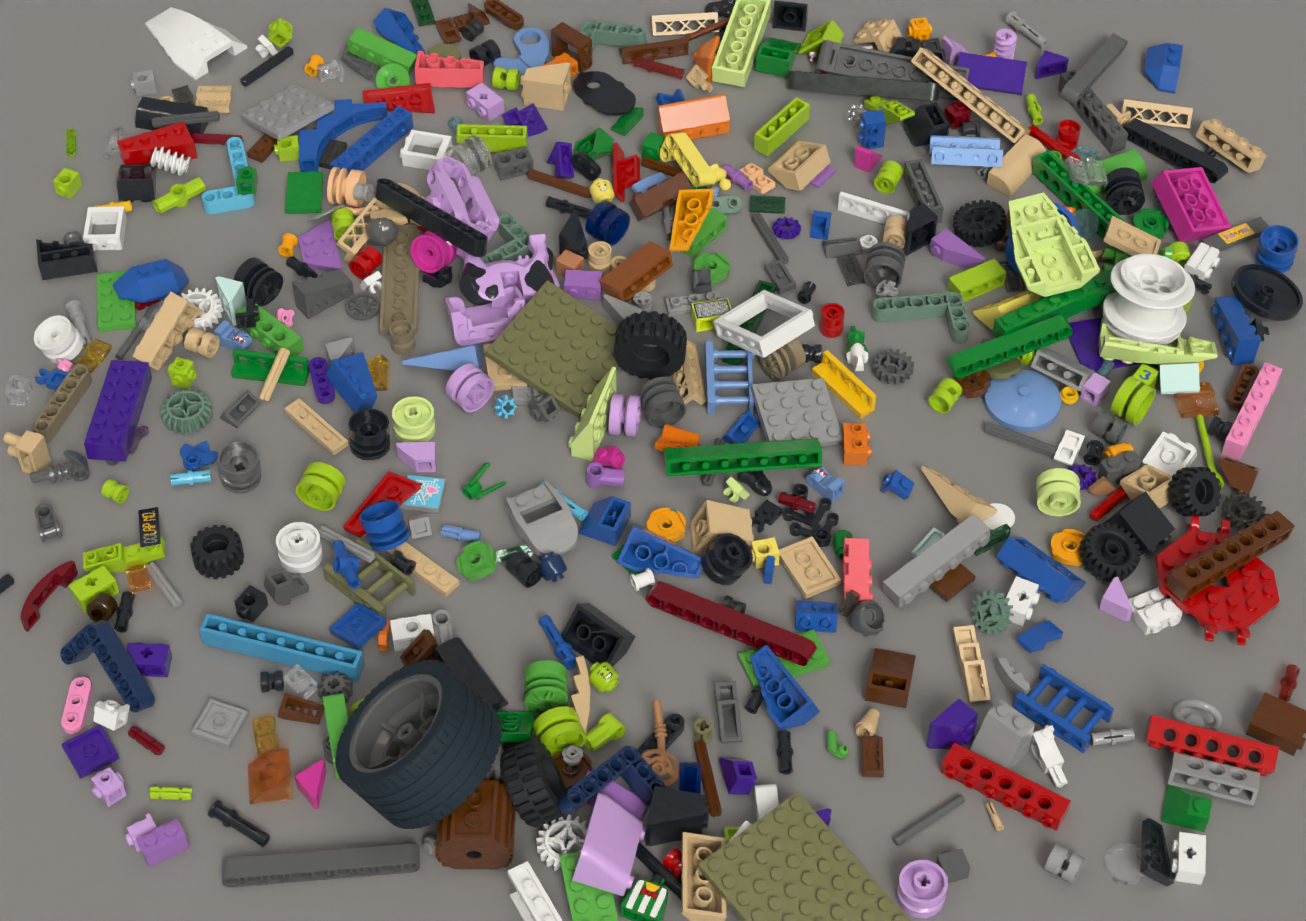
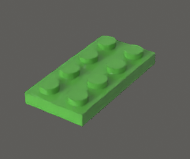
[96,270,136,332]
[738,629,831,688]
[559,851,618,921]

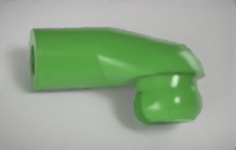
[827,731,849,759]

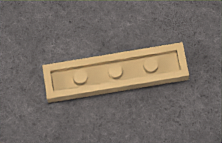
[284,398,349,456]
[387,542,460,597]

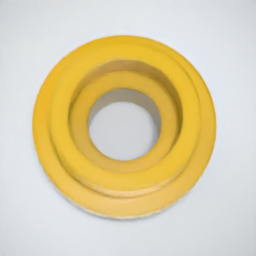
[1060,386,1079,404]

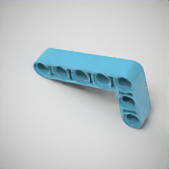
[201,137,255,214]

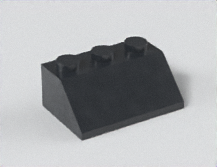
[561,603,636,667]

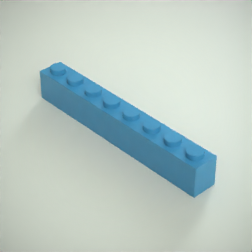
[199,614,365,682]

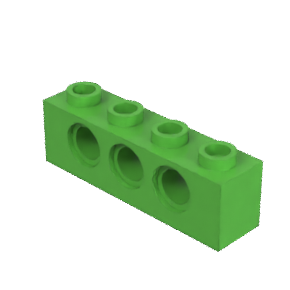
[235,303,304,356]

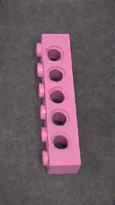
[1222,362,1283,461]

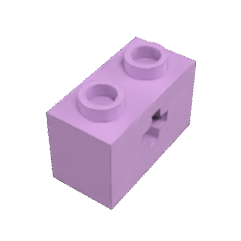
[466,83,505,122]

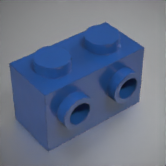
[858,110,886,149]

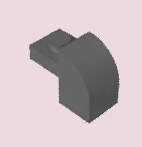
[264,569,309,606]

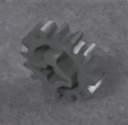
[873,348,914,385]

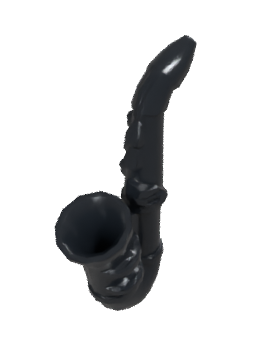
[739,470,772,496]

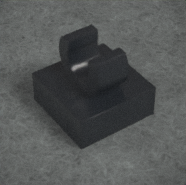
[962,121,980,137]
[1250,318,1270,341]

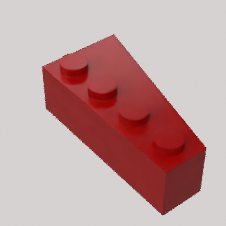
[117,121,197,165]

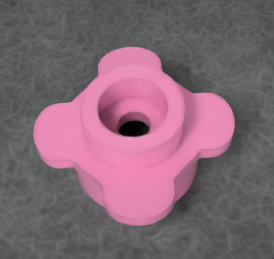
[276,308,295,327]
[56,359,74,373]

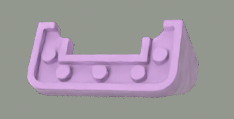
[444,285,525,346]
[572,792,646,896]

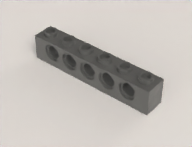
[1058,70,1128,154]

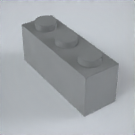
[1030,347,1095,391]

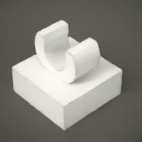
[255,35,278,58]
[359,271,382,295]

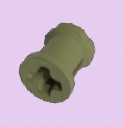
[693,718,712,744]

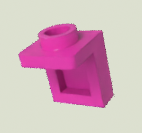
[591,446,626,470]

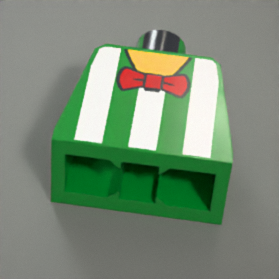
[620,874,668,921]

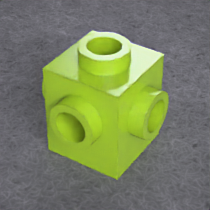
[267,17,293,48]
[168,357,197,390]

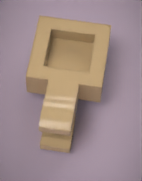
[686,65,714,93]

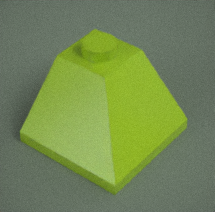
[798,19,844,54]

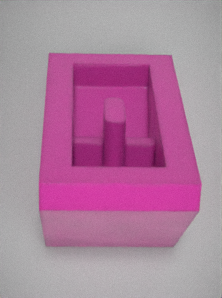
[854,145,883,173]
[295,760,327,809]

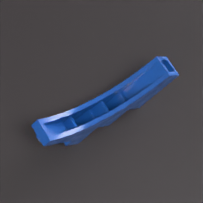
[299,99,387,172]

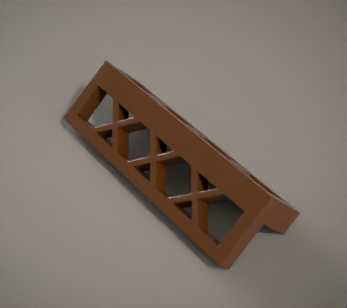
[619,38,689,65]

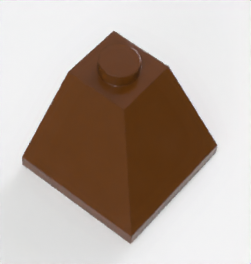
[1219,456,1260,495]

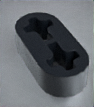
[571,151,601,181]

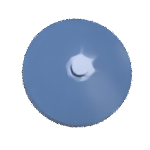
[984,369,1061,432]

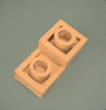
[739,163,775,194]

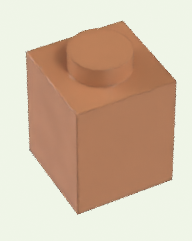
[555,249,584,277]

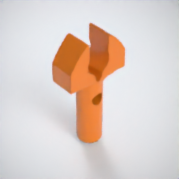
[378,620,391,651]

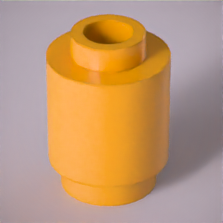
[1103,442,1134,459]

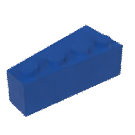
[1211,296,1261,365]

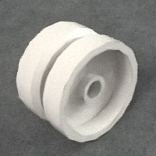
[34,315,84,364]
[276,522,323,574]

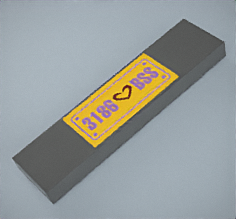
[1201,217,1269,251]

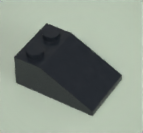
[117,164,156,202]

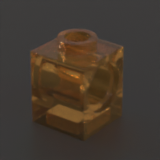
[126,564,151,593]

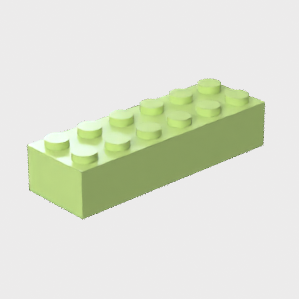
[712,0,771,87]

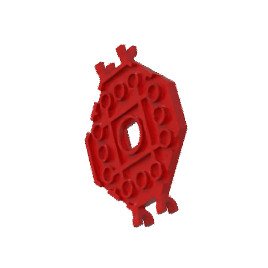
[1155,516,1280,646]

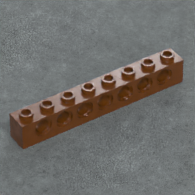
[1165,510,1295,602]

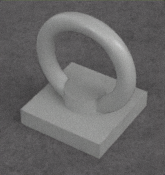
[1167,698,1223,751]

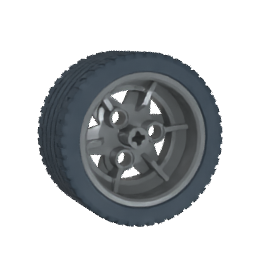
[335,660,502,829]

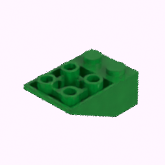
[756,37,801,77]

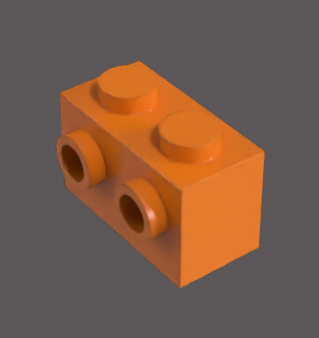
[842,423,871,465]

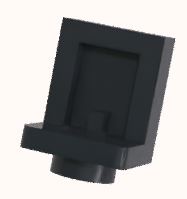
[423,265,453,288]
[235,298,260,328]

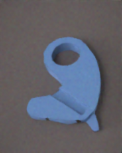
[493,27,550,79]

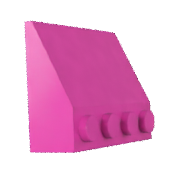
[1151,167,1231,243]

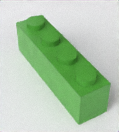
[347,27,417,76]

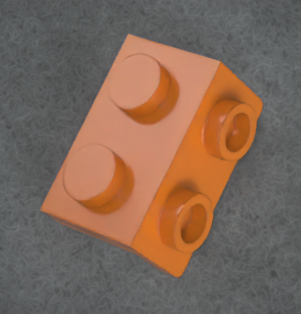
[654,424,701,454]

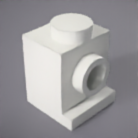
[93,699,130,731]

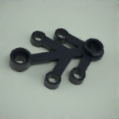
[783,484,839,547]

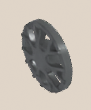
[345,292,380,321]

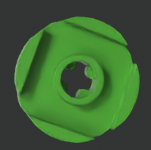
[693,252,730,286]
[456,541,497,581]

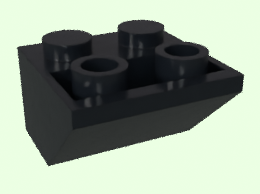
[903,102,949,147]

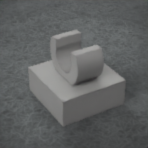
[408,514,432,539]

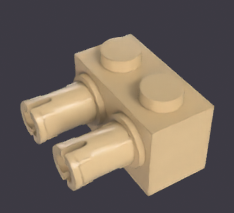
[3,430,51,474]

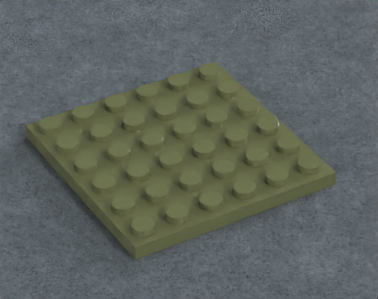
[485,280,620,417]

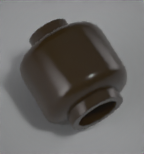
[87,593,117,622]

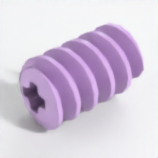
[994,28,1017,60]

